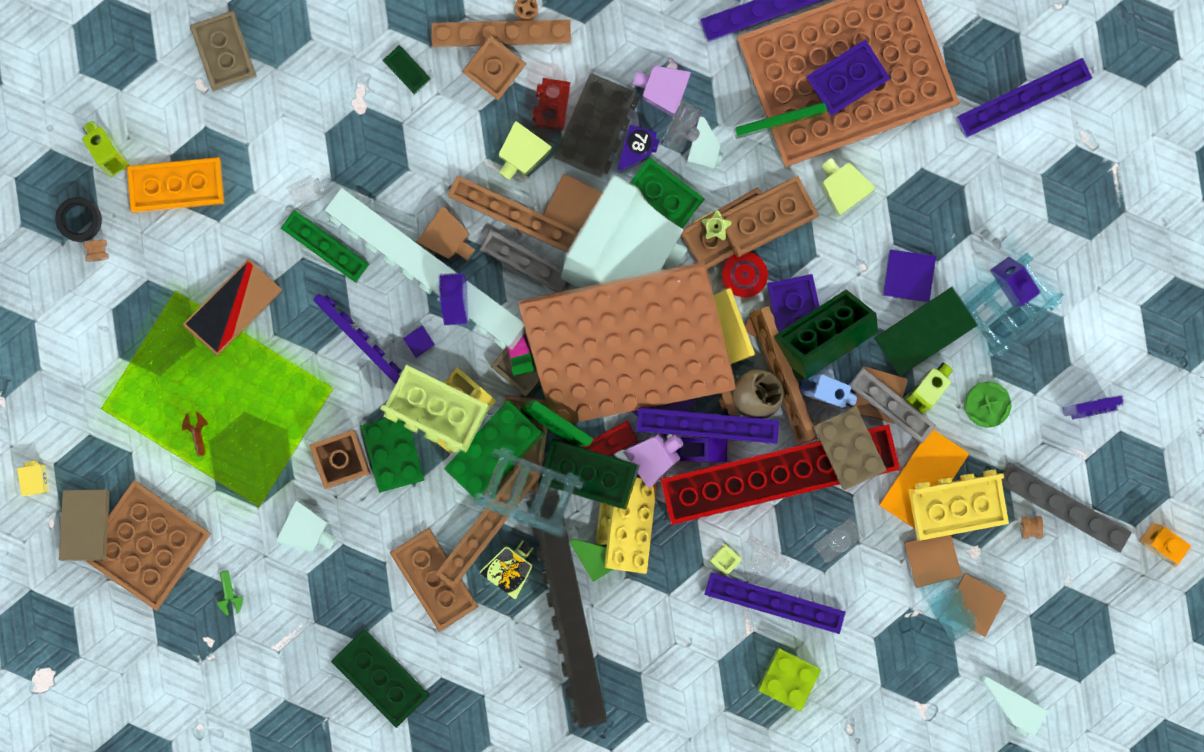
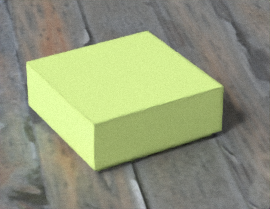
[709,544,742,577]

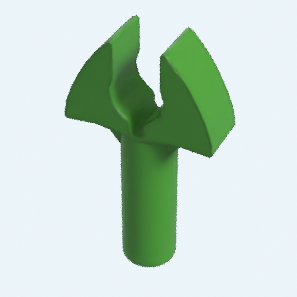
[217,571,243,616]

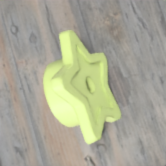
[702,210,732,240]

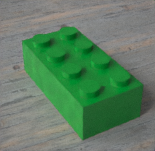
[444,400,545,502]

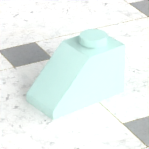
[687,116,723,171]

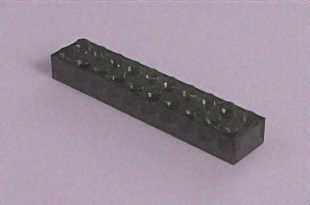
[526,490,607,729]

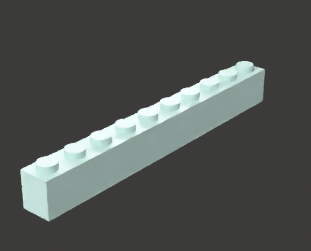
[325,188,526,350]

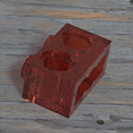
[532,78,571,131]

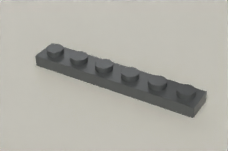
[1001,463,1132,553]

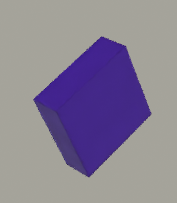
[403,326,436,358]

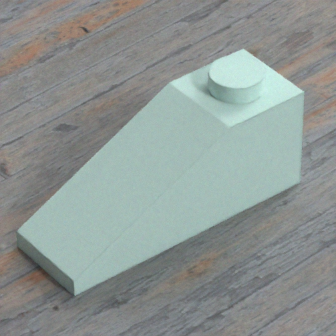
[981,675,1048,737]

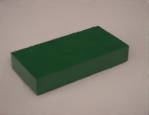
[382,45,431,95]

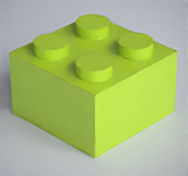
[757,647,821,712]

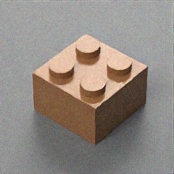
[309,429,371,489]

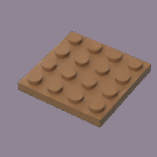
[86,480,212,611]

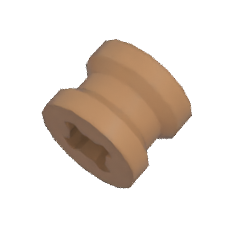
[515,0,538,21]
[83,240,109,262]
[1020,516,1043,539]

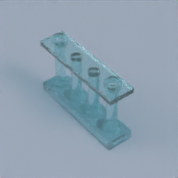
[966,252,1064,357]
[474,447,583,538]

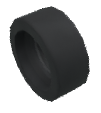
[55,197,102,242]

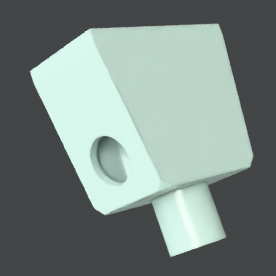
[276,501,337,552]

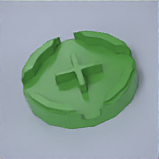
[964,381,1012,428]

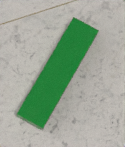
[734,103,827,139]
[280,210,370,283]

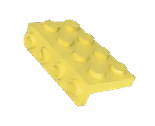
[909,469,1009,540]

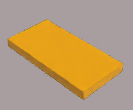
[127,157,224,213]
[879,429,970,529]

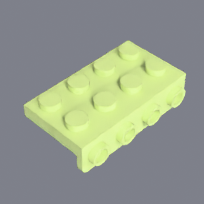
[380,365,490,453]

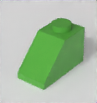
[569,539,614,582]

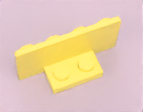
[595,478,657,574]

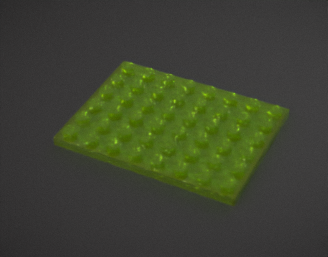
[101,290,334,508]

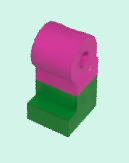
[508,333,537,376]

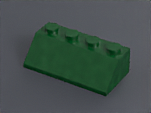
[774,289,878,380]

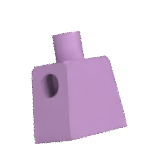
[633,66,691,117]
[623,433,683,488]

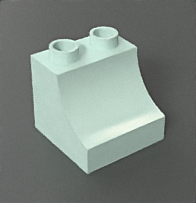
[561,175,688,288]

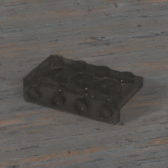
[554,73,640,178]

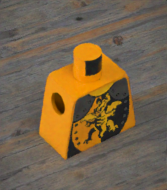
[1138,523,1191,568]

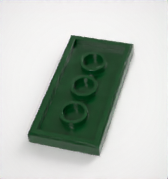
[874,286,978,376]
[538,439,640,510]
[331,628,430,728]

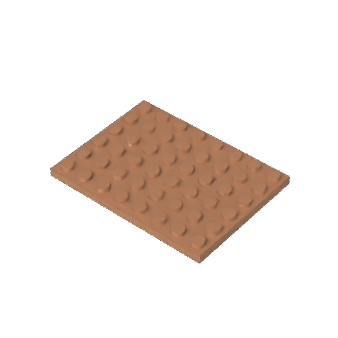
[737,0,960,168]
[518,261,736,424]

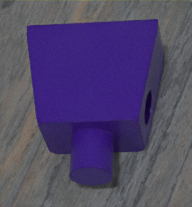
[990,257,1041,307]

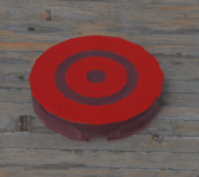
[721,252,768,298]

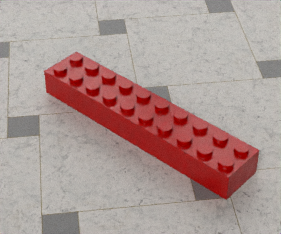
[660,424,900,525]

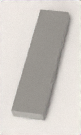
[479,229,568,293]
[849,367,936,444]

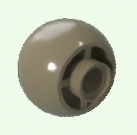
[733,369,784,419]

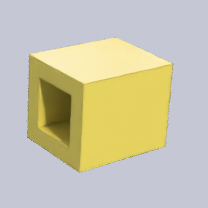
[17,461,49,496]

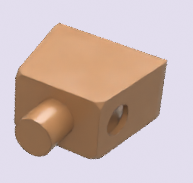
[416,206,475,261]

